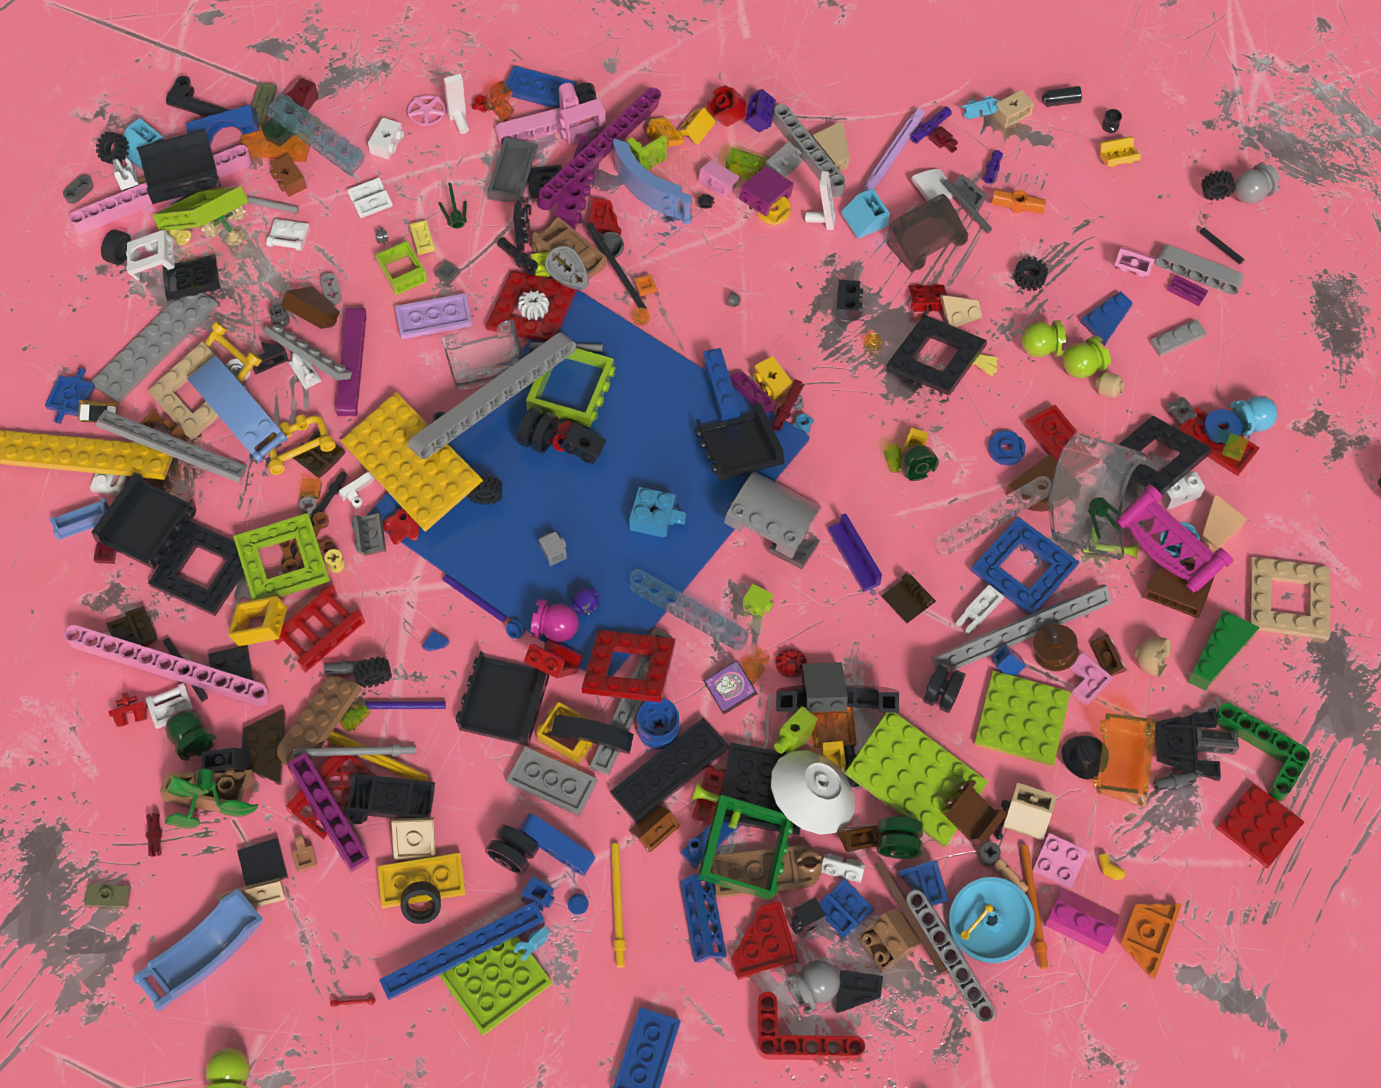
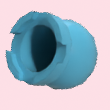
[1229,395,1278,437]

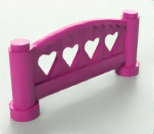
[1115,484,1234,593]

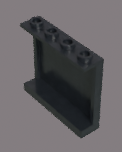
[136,129,221,204]
[694,403,785,481]
[91,473,197,569]
[456,651,550,746]

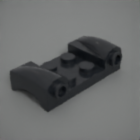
[346,774,435,824]

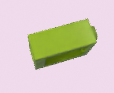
[375,241,428,295]

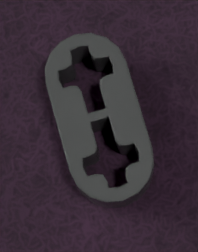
[63,175,94,204]

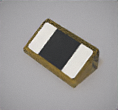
[78,400,118,423]

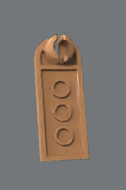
[277,674,362,766]
[712,846,822,898]

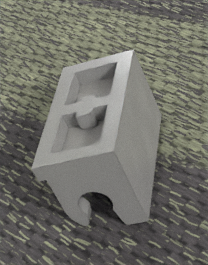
[766,141,803,177]

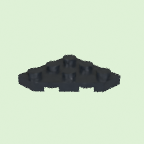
[513,197,532,251]

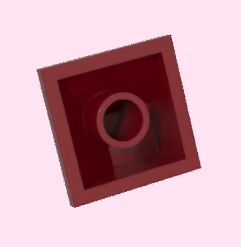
[272,78,319,120]

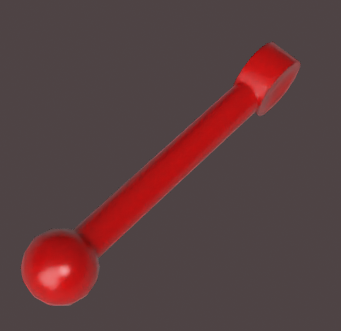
[330,996,376,1007]

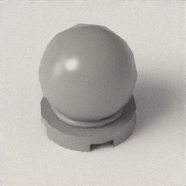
[1234,162,1281,204]
[785,960,840,1014]

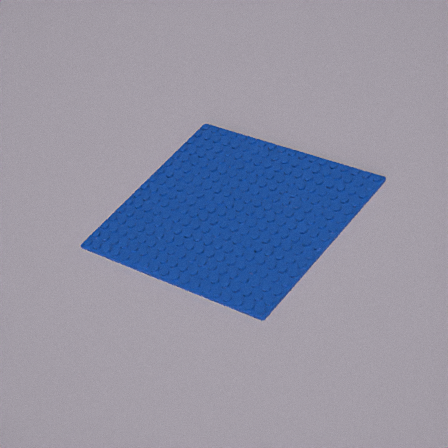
[367,290,809,676]

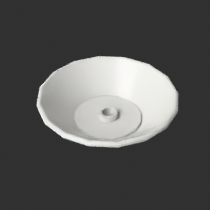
[771,750,855,835]

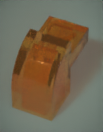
[484,80,514,122]

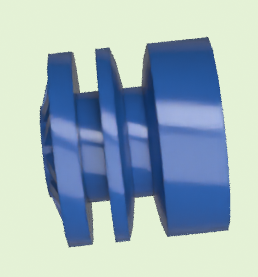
[637,698,679,749]

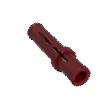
[771,379,805,431]

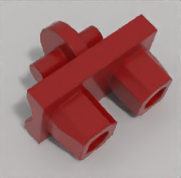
[108,692,148,727]

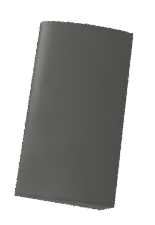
[488,137,538,202]

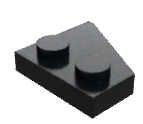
[208,645,254,681]
[835,970,883,1013]

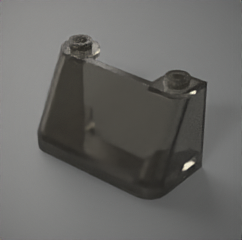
[886,194,969,273]

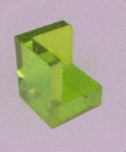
[1222,431,1248,461]

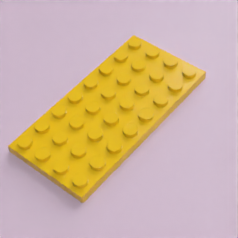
[340,392,483,532]

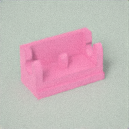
[698,160,739,199]

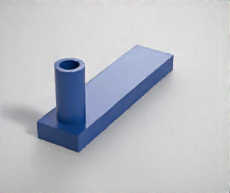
[680,822,742,868]

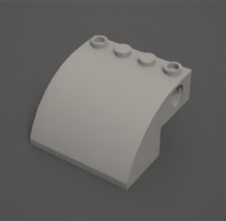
[724,472,822,559]

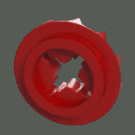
[775,647,807,678]

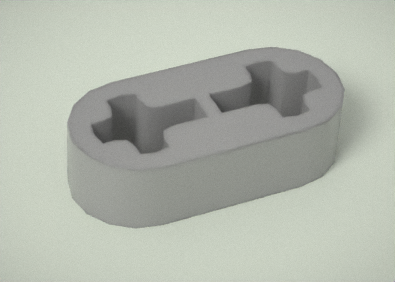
[321,273,342,305]

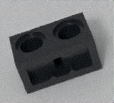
[836,279,863,321]

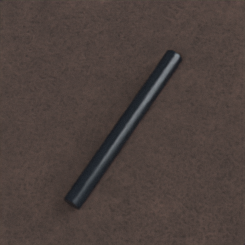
[163,638,208,702]

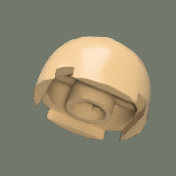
[1135,636,1171,677]

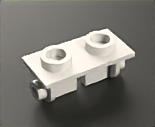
[288,353,321,390]
[821,853,865,883]

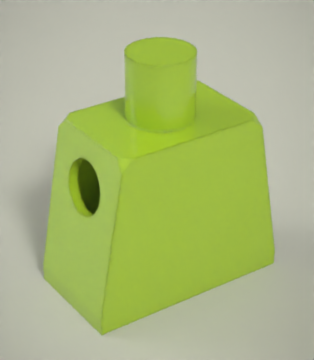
[774,706,818,754]

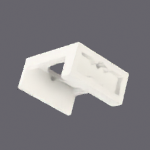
[126,230,175,280]

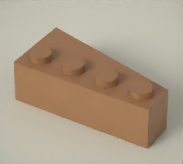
[160,770,256,813]

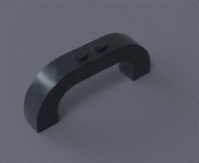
[776,685,899,713]

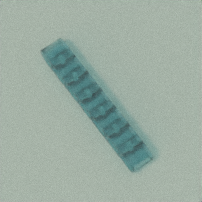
[628,569,748,651]

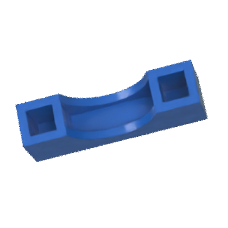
[186,105,260,145]
[703,348,740,422]

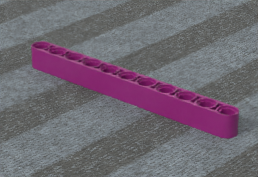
[537,87,661,210]

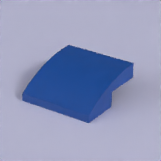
[819,879,875,938]

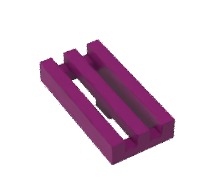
[1167,275,1208,306]

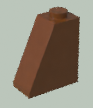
[281,286,340,329]

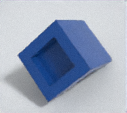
[991,644,1026,677]

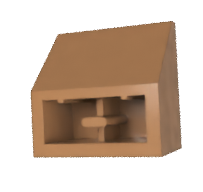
[857,909,922,972]

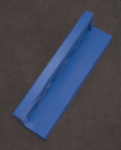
[680,874,727,963]

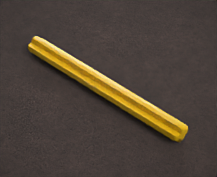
[326,731,428,781]

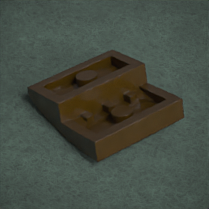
[293,430,346,478]
[106,606,157,656]

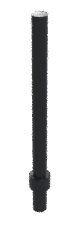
[586,222,647,312]
[281,471,348,565]

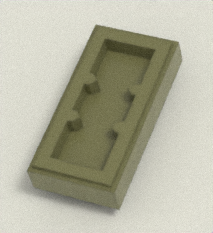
[84,884,131,908]

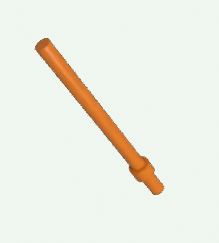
[1020,845,1049,970]

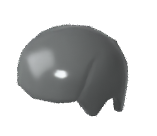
[598,232,624,258]

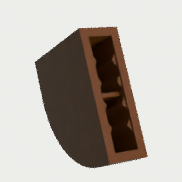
[1005,454,1081,512]
[1142,562,1215,619]

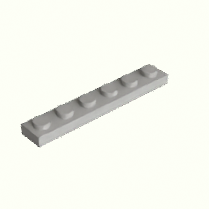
[263,324,352,380]

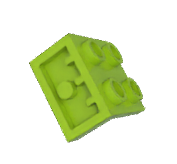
[627,135,667,171]

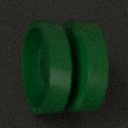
[877,816,924,859]

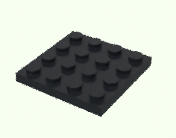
[722,743,800,835]

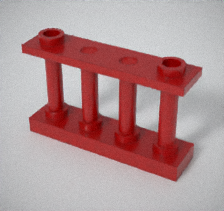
[274,584,365,673]

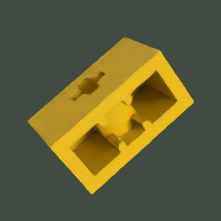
[753,356,793,401]

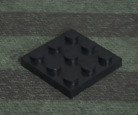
[162,254,221,301]

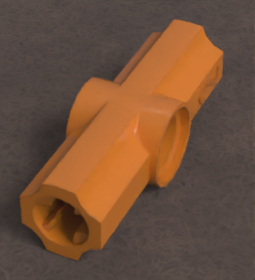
[992,189,1046,215]

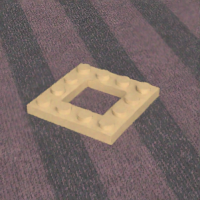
[147,341,245,441]
[1249,557,1330,640]

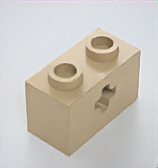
[992,90,1034,129]

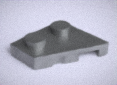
[768,538,820,569]

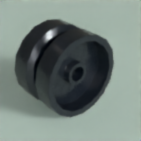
[516,406,559,454]
[923,663,966,713]
[485,824,539,875]

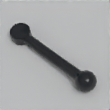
[995,800,1010,840]

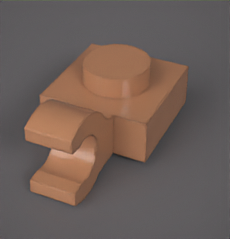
[292,834,318,873]

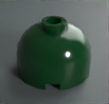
[900,444,939,481]

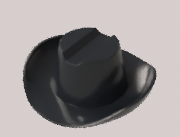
[1062,736,1108,780]

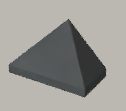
[953,174,988,210]

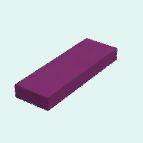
[730,371,778,413]

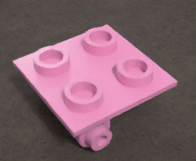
[1033,833,1088,889]

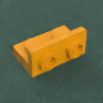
[645,117,684,150]

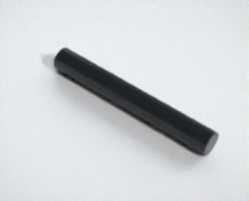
[1199,227,1245,265]

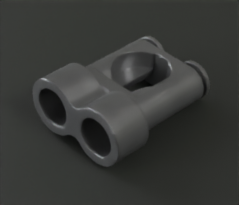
[1166,397,1197,424]

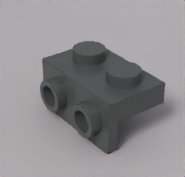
[352,513,387,556]

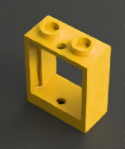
[228,596,287,646]
[536,702,593,764]

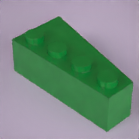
[1187,610,1260,691]

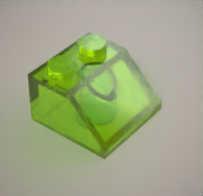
[726,146,770,180]

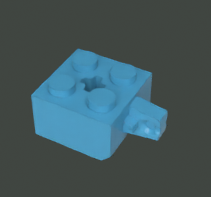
[629,487,687,537]

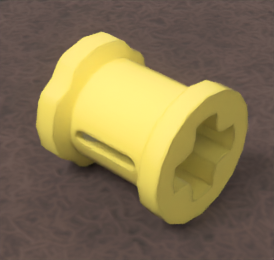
[325,549,345,573]

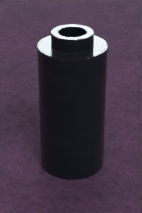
[1042,86,1082,107]

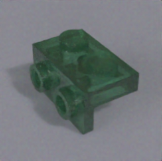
[261,107,304,147]

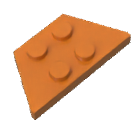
[1120,903,1182,979]

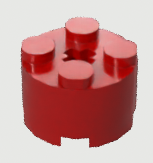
[707,85,746,127]

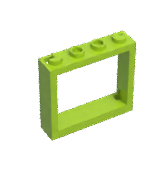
[152,185,248,231]
[526,348,616,428]

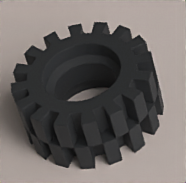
[96,131,129,164]
[1201,170,1235,201]
[1014,256,1048,291]
[468,475,502,505]
[353,657,392,688]

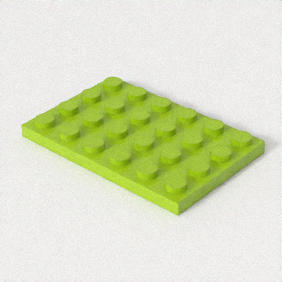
[844,713,988,847]

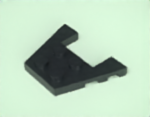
[1154,708,1221,781]

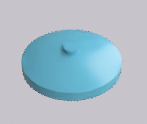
[949,877,1035,964]

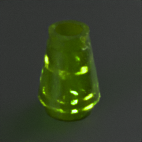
[883,444,902,473]
[340,704,370,732]

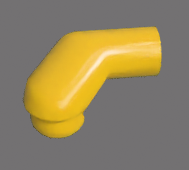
[1098,854,1125,880]

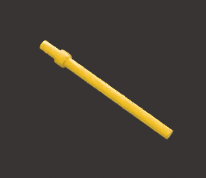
[611,843,626,968]

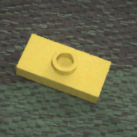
[409,220,435,255]

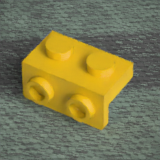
[1100,136,1141,167]

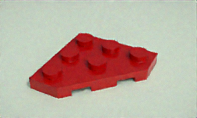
[731,901,799,980]

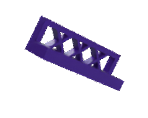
[828,513,882,592]

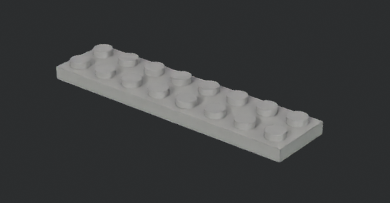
[91,293,218,405]

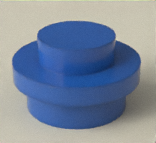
[506,619,525,638]
[568,894,589,915]

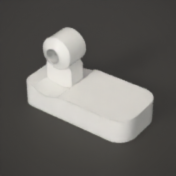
[339,472,375,508]

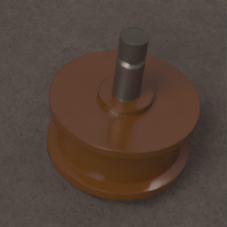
[1033,624,1079,671]

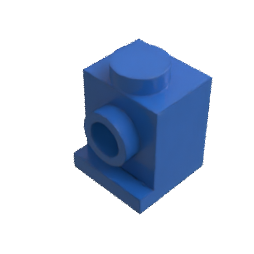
[521,876,555,912]

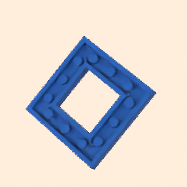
[970,517,1080,615]

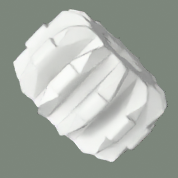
[518,290,549,320]

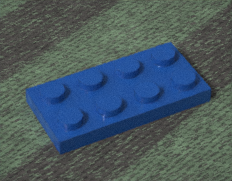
[502,65,577,109]
[613,1007,681,1088]

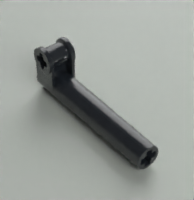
[166,76,230,117]

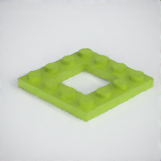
[233,513,330,600]

